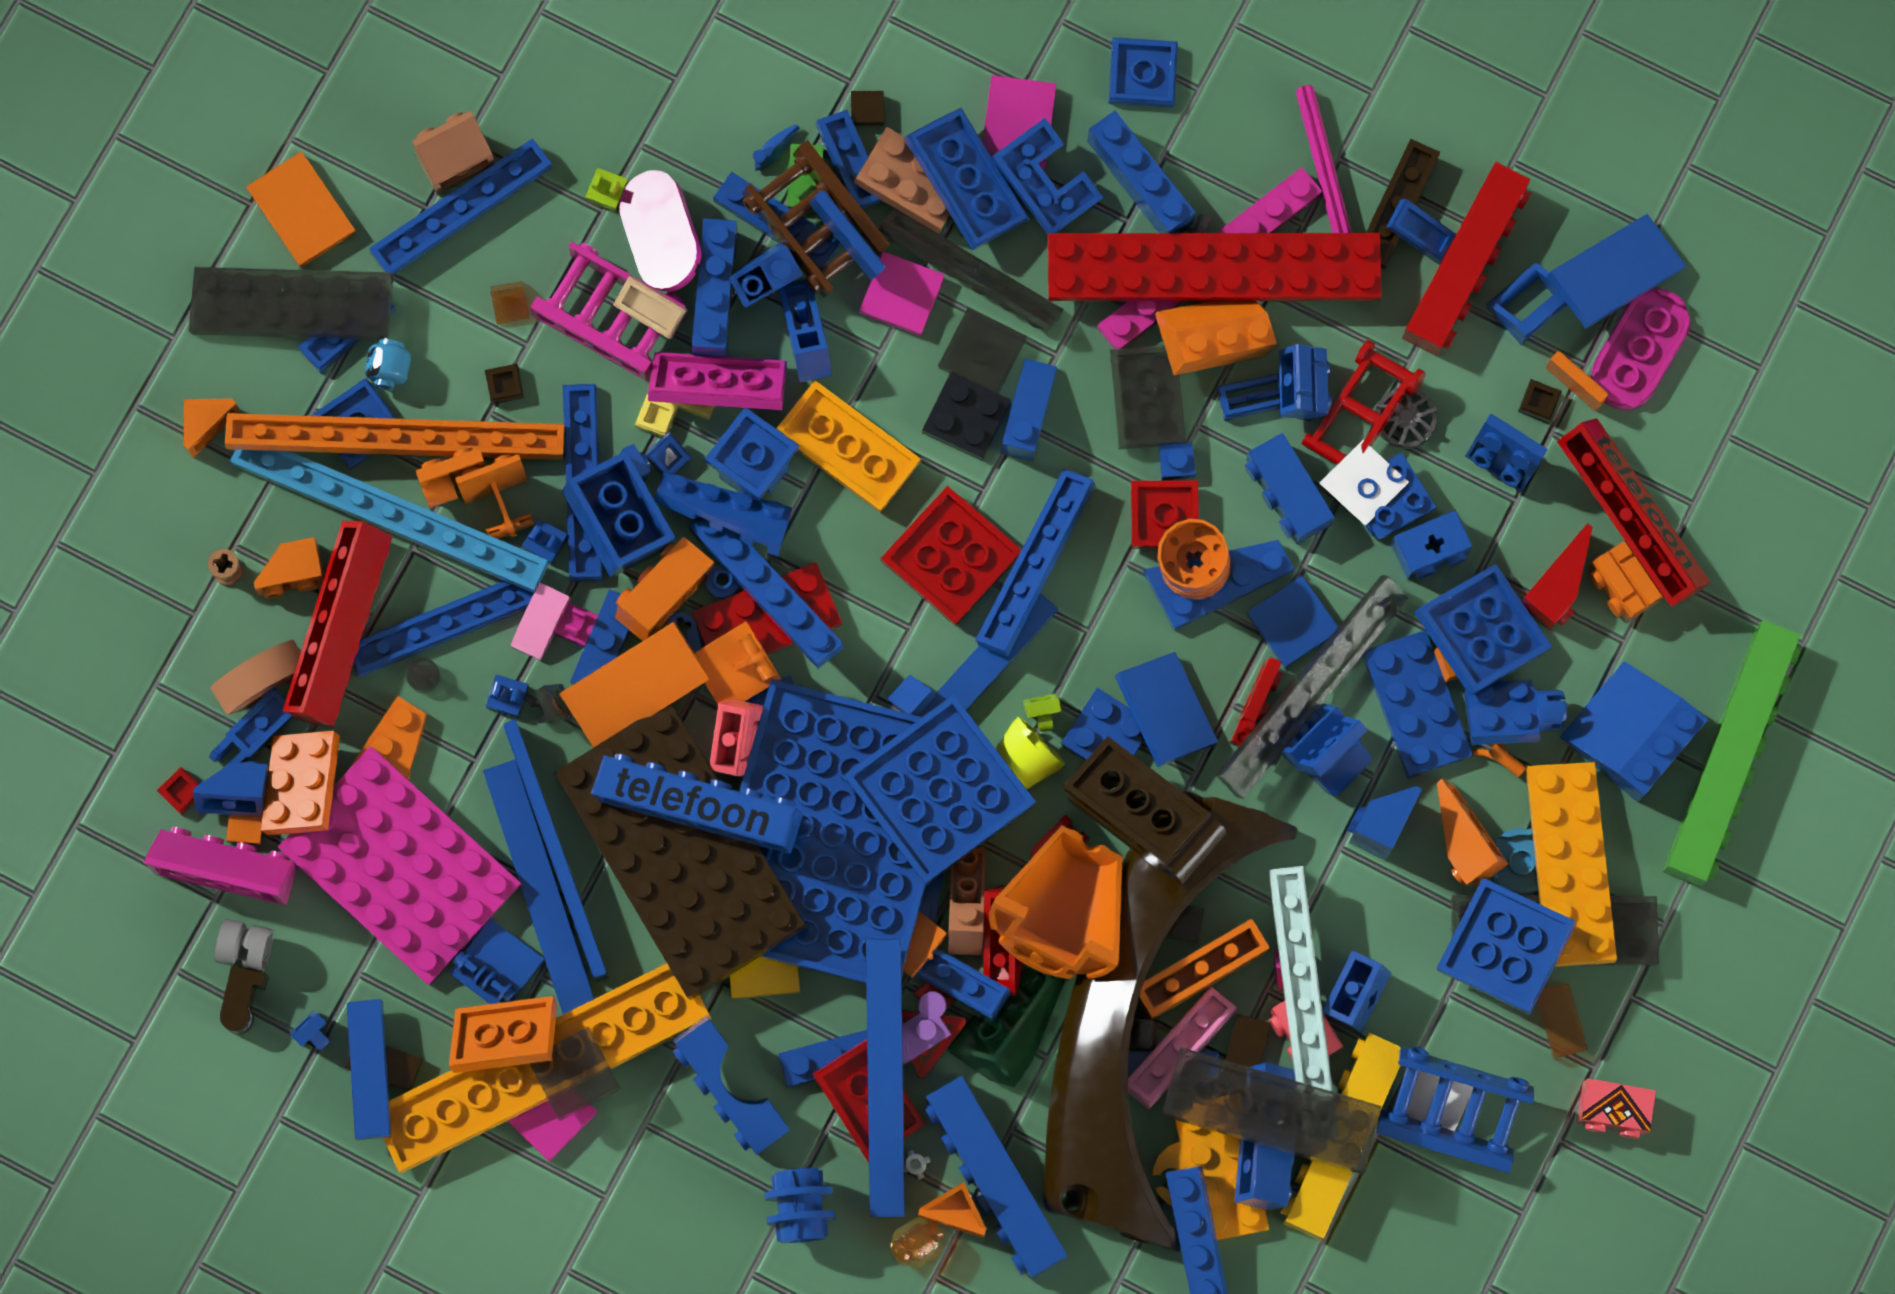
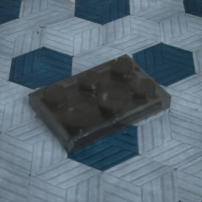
[1110,345,1186,449]

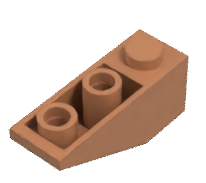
[948,848,986,956]

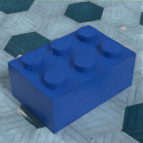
[562,451,675,578]

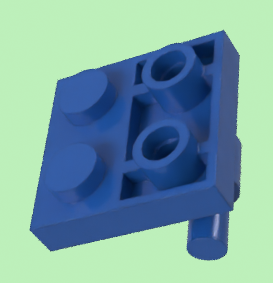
[1465,413,1548,492]

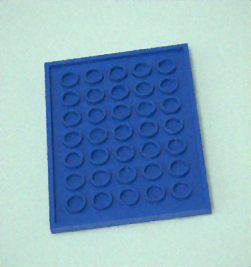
[739,679,926,984]

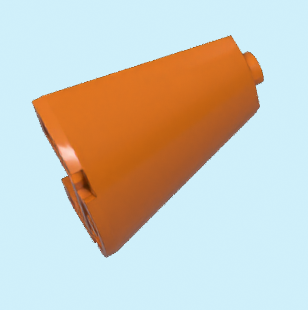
[989,826,1122,979]

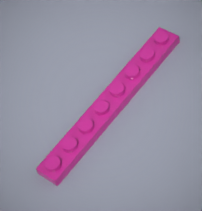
[1097,167,1323,353]

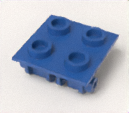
[1358,453,1437,540]
[448,918,545,1004]

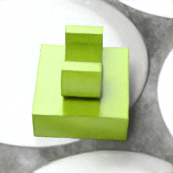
[585,168,629,212]
[1022,694,1061,732]

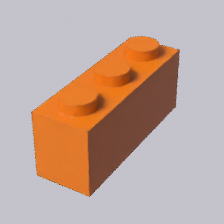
[615,537,714,641]

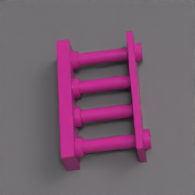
[530,241,687,381]

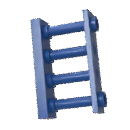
[1376,1047,1534,1173]

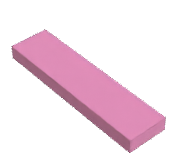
[1128,987,1237,1110]

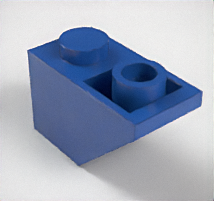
[728,243,803,308]

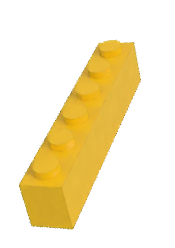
[1281,1033,1401,1242]

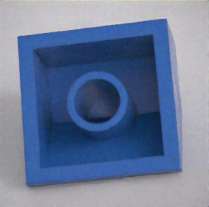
[1347,786,1422,860]

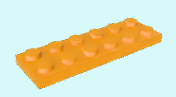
[1526,762,1617,966]

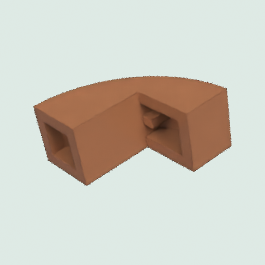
[210,640,301,715]

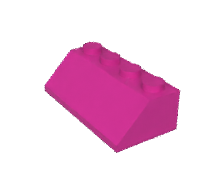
[144,827,297,906]

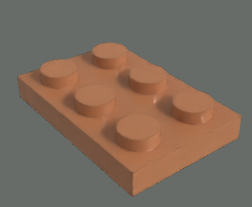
[854,127,950,234]

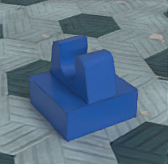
[522,518,568,566]
[486,675,529,718]
[289,1010,331,1051]

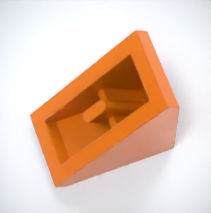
[183,398,241,458]

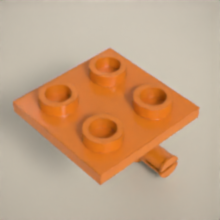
[455,454,534,539]
[694,621,782,704]

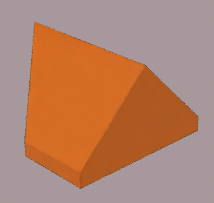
[918,1182,986,1238]

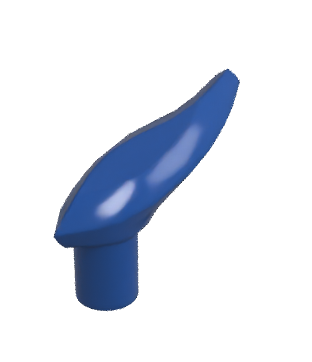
[753,124,800,171]

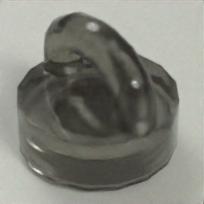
[406,658,440,693]

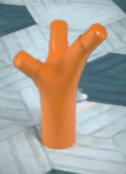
[1472,744,1526,778]

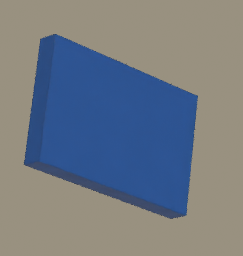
[1115,652,1218,767]

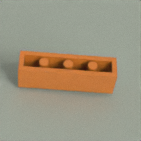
[1137,919,1270,1022]

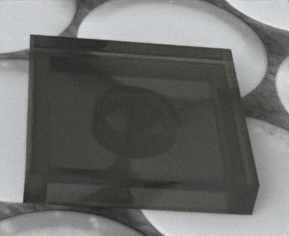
[938,308,1027,394]
[529,1026,621,1121]

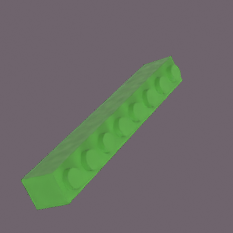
[1663,620,1802,887]

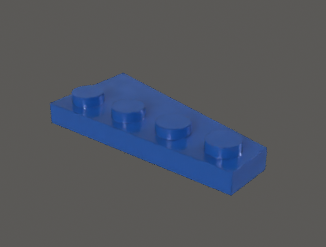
[654,472,793,557]
[1143,540,1294,631]

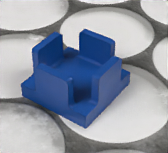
[705,408,799,501]

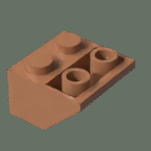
[412,110,495,195]

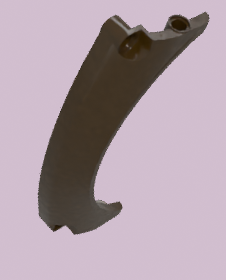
[1043,791,1298,1252]

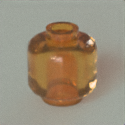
[890,1217,944,1269]

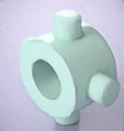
[905,1150,931,1180]

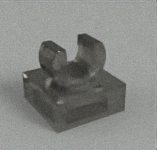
[530,684,573,723]

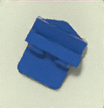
[1276,703,1372,796]

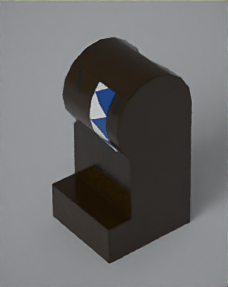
[220,966,269,1034]

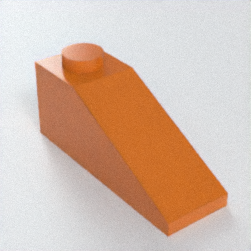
[1437,779,1509,888]

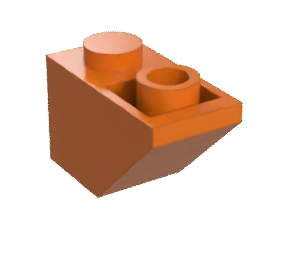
[254,537,325,599]

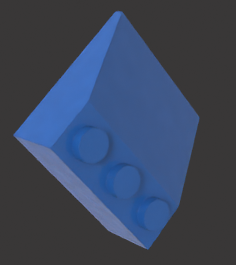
[1560,661,1708,802]

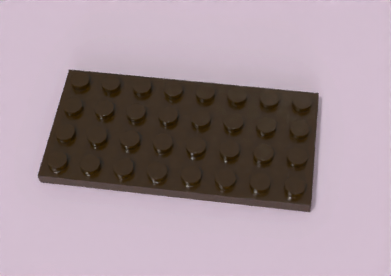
[554,703,807,1000]

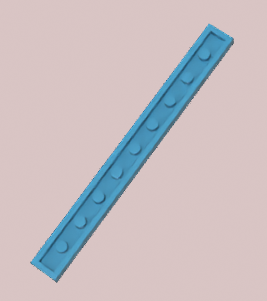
[230,450,549,593]

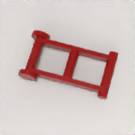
[1301,340,1426,465]

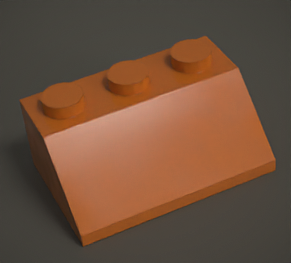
[1155,301,1277,376]

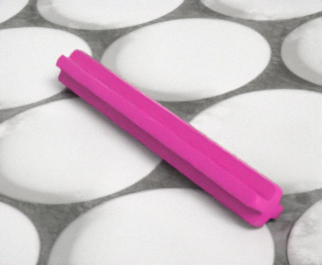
[1296,85,1352,233]

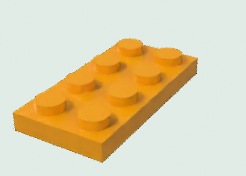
[776,380,921,513]

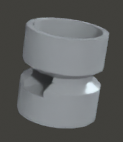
[215,919,274,972]

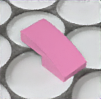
[511,583,571,661]

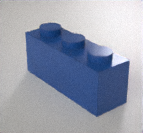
[1245,433,1334,544]

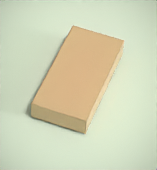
[613,276,688,339]

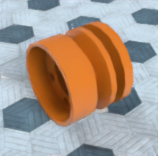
[1157,519,1231,600]

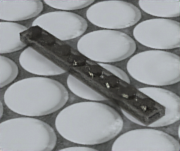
[1216,575,1409,799]

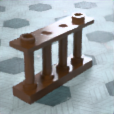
[742,140,890,298]

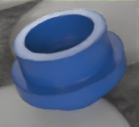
[706,565,739,599]

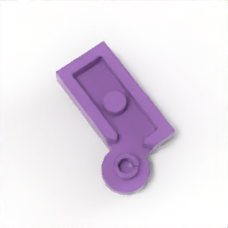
[902,991,952,1065]

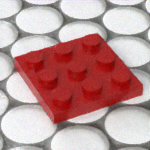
[880,485,1021,627]

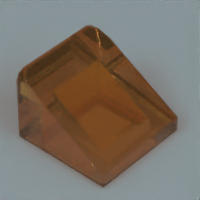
[490,281,530,324]

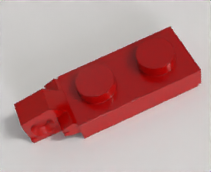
[1229,657,1283,751]

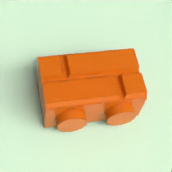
[1589,541,1663,623]

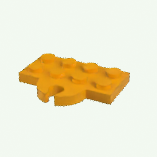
[1152,1093,1269,1240]

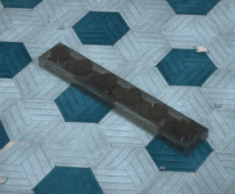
[878,208,1064,332]

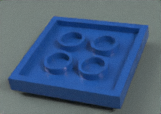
[1414,564,1552,696]
[1436,878,1576,1015]

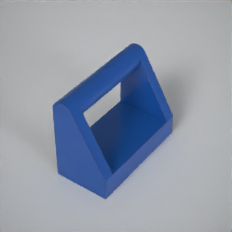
[1486,263,1567,345]

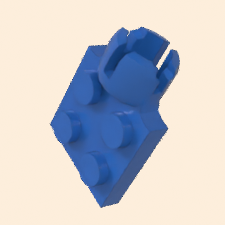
[1464,680,1567,745]

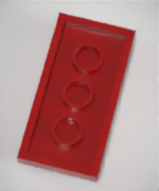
[692,562,842,655]

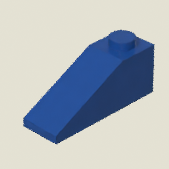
[779,280,832,382]
[1001,359,1057,462]

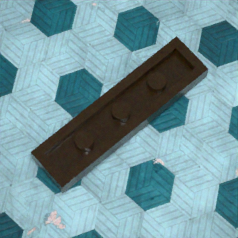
[1366,138,1440,270]

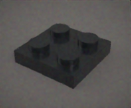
[922,372,1011,461]

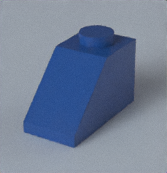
[193,761,268,817]

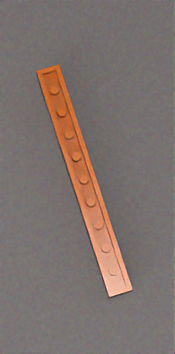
[225,413,564,460]

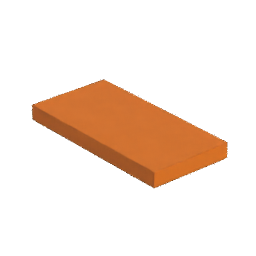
[559,621,711,748]

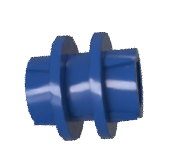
[764,1168,835,1243]

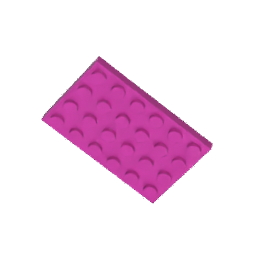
[278,746,522,985]

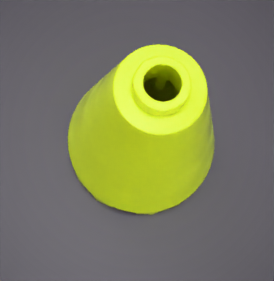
[995,716,1065,790]

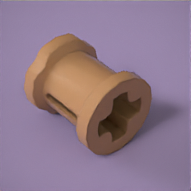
[208,549,243,586]

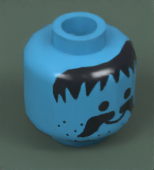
[365,339,411,391]

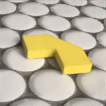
[635,394,715,437]

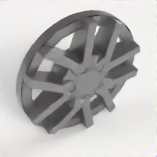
[1375,388,1437,449]

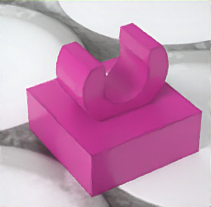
[554,603,598,647]

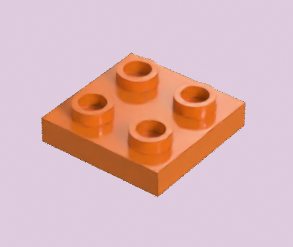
[416,448,486,509]

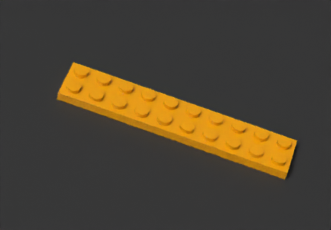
[383,963,711,1174]

